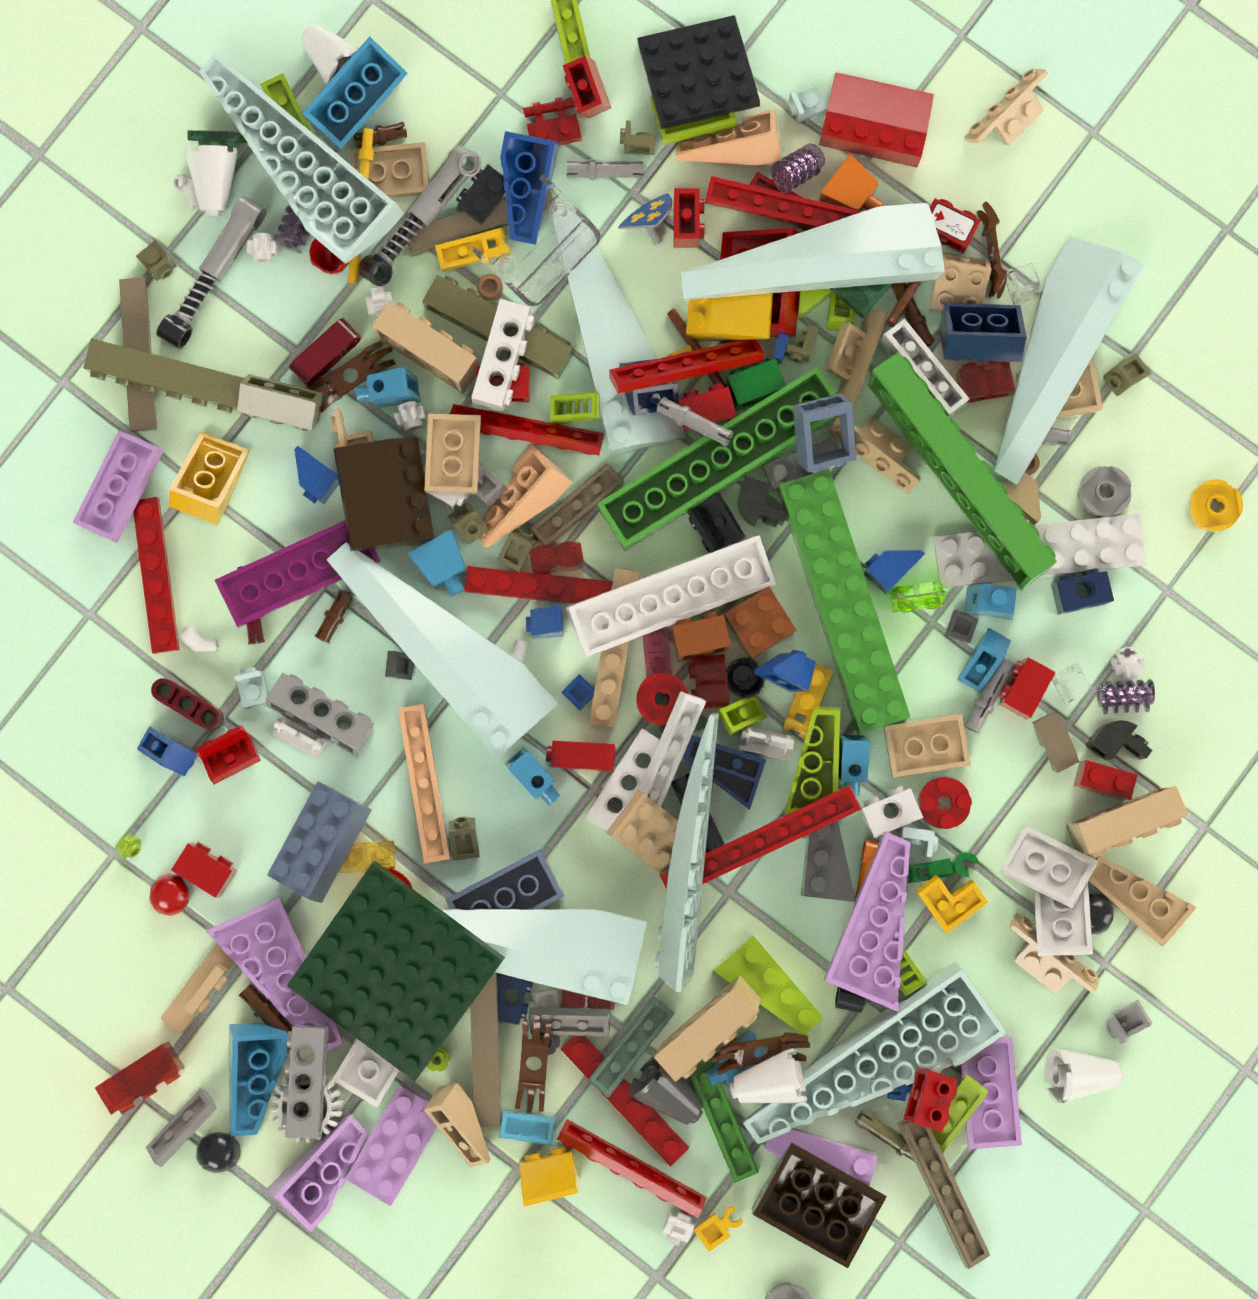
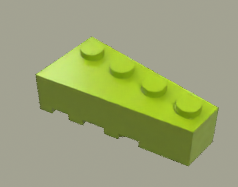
[784,706,841,814]
[713,935,824,1035]

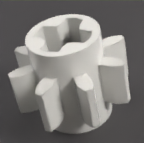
[246,233,279,264]
[365,286,393,319]
[393,401,427,432]
[1111,647,1145,680]
[662,1210,695,1246]

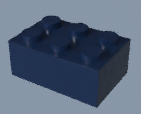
[939,303,1027,362]

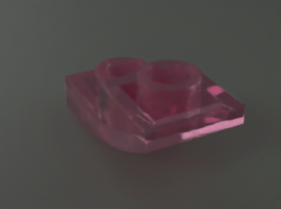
[642,626,672,678]

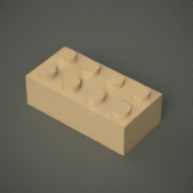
[372,300,479,394]
[1066,786,1189,858]
[654,976,761,1082]

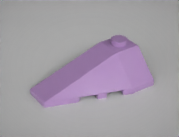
[266,1114,368,1232]
[764,1128,878,1185]

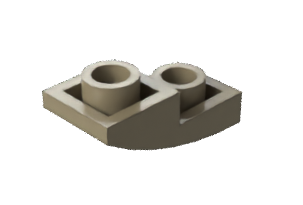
[1032,711,1080,773]

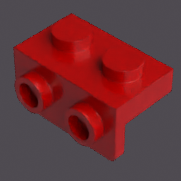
[195,726,261,785]

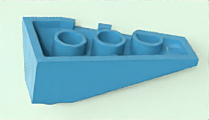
[228,1022,287,1137]

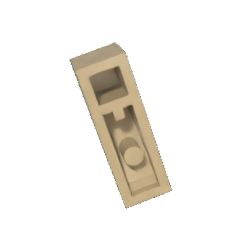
[424,1082,491,1167]

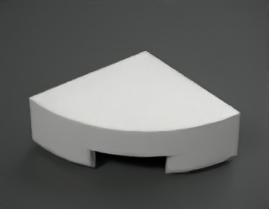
[531,988,562,1008]

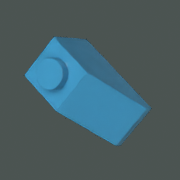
[957,627,1011,692]

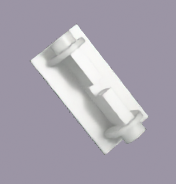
[272,716,328,759]
[738,726,794,761]

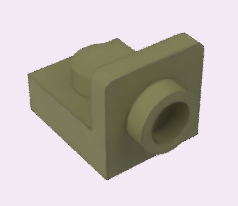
[620,120,656,155]
[136,240,177,281]
[784,324,819,363]
[1103,353,1151,396]
[447,502,488,544]
[497,528,538,572]
[449,817,480,861]

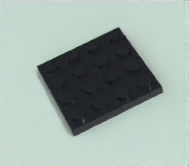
[637,15,760,129]

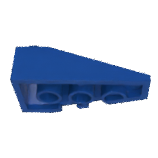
[500,131,559,245]

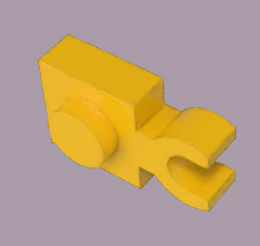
[693,1205,743,1252]

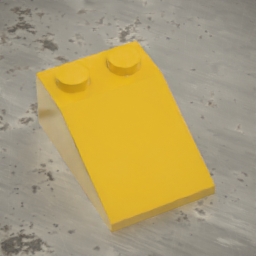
[686,293,773,342]
[169,431,249,525]
[519,1146,580,1207]

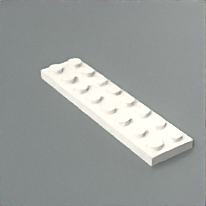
[933,513,1147,589]
[566,535,776,657]

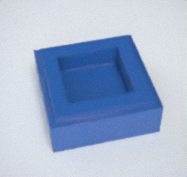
[773,333,789,365]
[561,674,595,711]

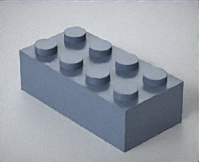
[267,781,372,903]
[445,849,565,910]

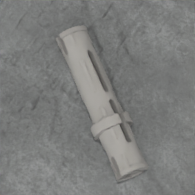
[567,159,644,180]
[657,397,733,447]
[964,658,1015,734]

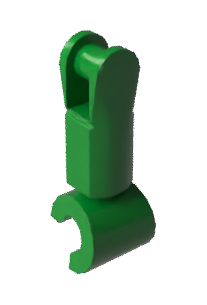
[907,852,979,883]

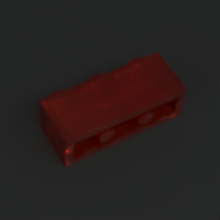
[95,1041,185,1115]

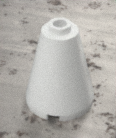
[301,24,359,85]
[185,145,238,217]
[730,1048,807,1103]
[1045,1049,1124,1103]

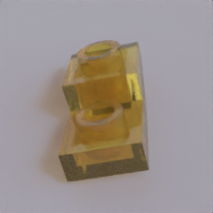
[340,841,396,873]

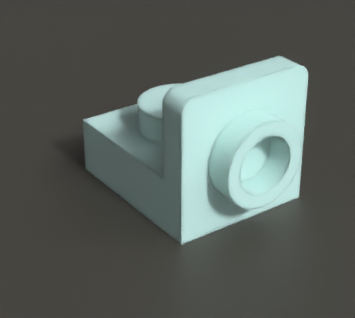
[786,86,827,123]
[234,668,268,709]
[899,827,938,857]

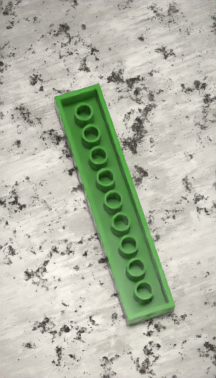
[867,352,1057,590]
[597,366,839,551]
[777,469,911,735]

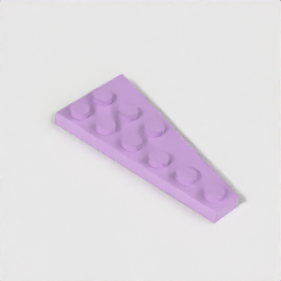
[823,831,910,1012]
[206,897,344,1051]

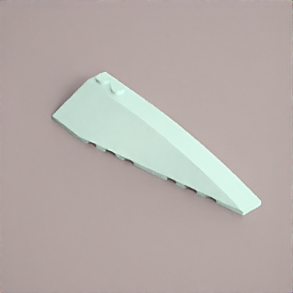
[199,52,404,264]
[680,203,945,300]
[551,206,686,456]
[993,236,1145,486]
[327,542,559,758]
[655,713,719,992]
[442,909,647,1005]
[742,961,1007,1144]

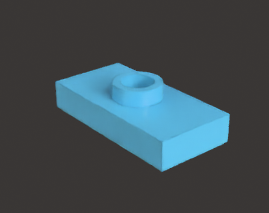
[499,1110,556,1146]

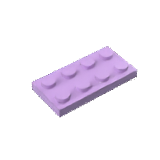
[73,430,164,543]
[960,1036,1022,1150]
[345,1084,437,1206]

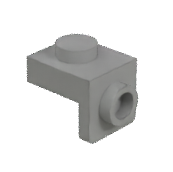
[474,462,507,507]
[1107,1000,1153,1044]

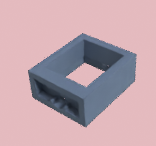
[793,394,856,473]

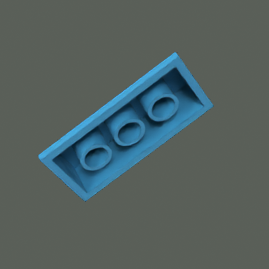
[302,36,408,152]

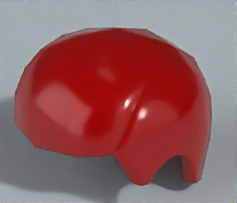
[309,238,349,275]
[149,873,190,916]

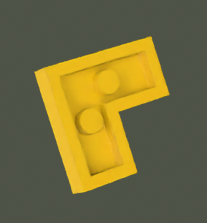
[915,875,988,934]

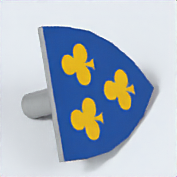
[618,193,672,245]

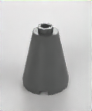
[628,1055,703,1125]

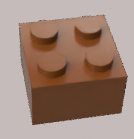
[724,586,797,660]
[671,612,731,662]

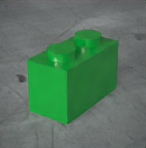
[726,358,786,410]

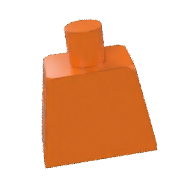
[819,154,884,211]

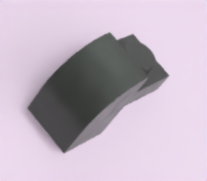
[737,476,788,528]
[1086,720,1153,760]

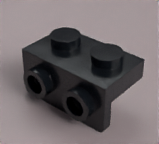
[456,164,505,225]
[687,493,746,552]

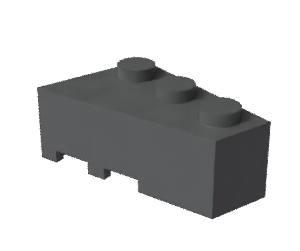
[801,821,856,902]

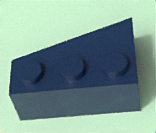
[683,735,766,810]

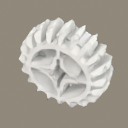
[270,1074,343,1143]

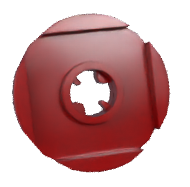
[636,673,688,726]
[918,777,972,829]

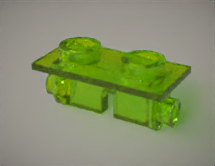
[890,581,946,613]

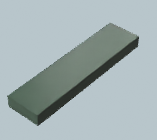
[587,996,675,1098]

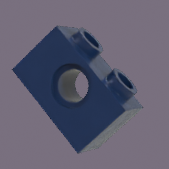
[1051,568,1114,615]
[497,973,533,1025]

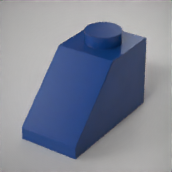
[294,445,339,505]
[864,550,925,594]
[526,605,564,639]
[754,650,816,692]
[137,726,197,777]

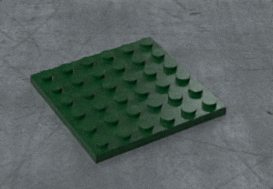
[287,861,505,1082]

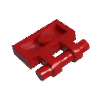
[523,97,582,146]

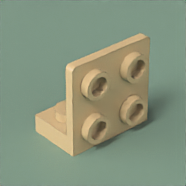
[930,252,992,311]

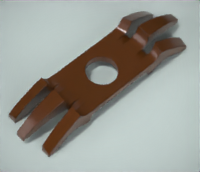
[977,201,1007,299]
[308,341,396,413]
[515,1014,552,1113]
[712,1032,810,1075]

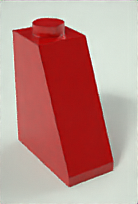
[546,740,616,773]

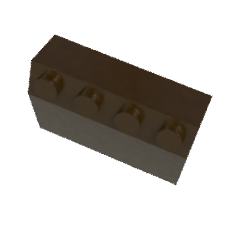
[333,437,435,551]
[751,1142,887,1269]

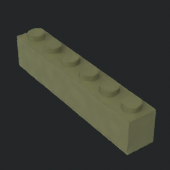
[422,275,573,380]
[83,338,244,413]

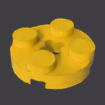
[1189,479,1243,532]

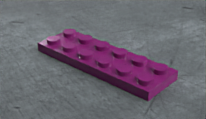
[214,520,381,628]

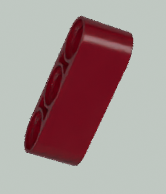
[289,318,362,387]
[151,678,224,730]

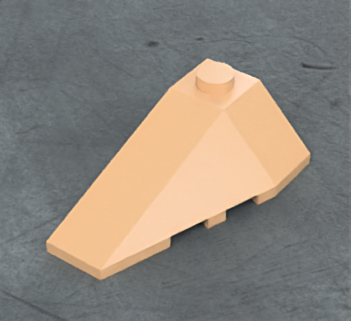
[675,109,782,166]
[479,444,572,548]

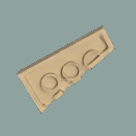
[1088,856,1197,947]

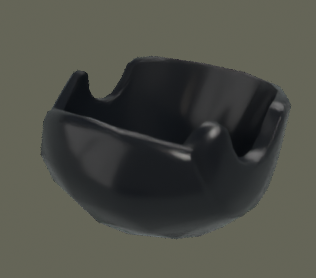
[725,657,765,699]
[1089,893,1114,935]
[196,1132,240,1173]

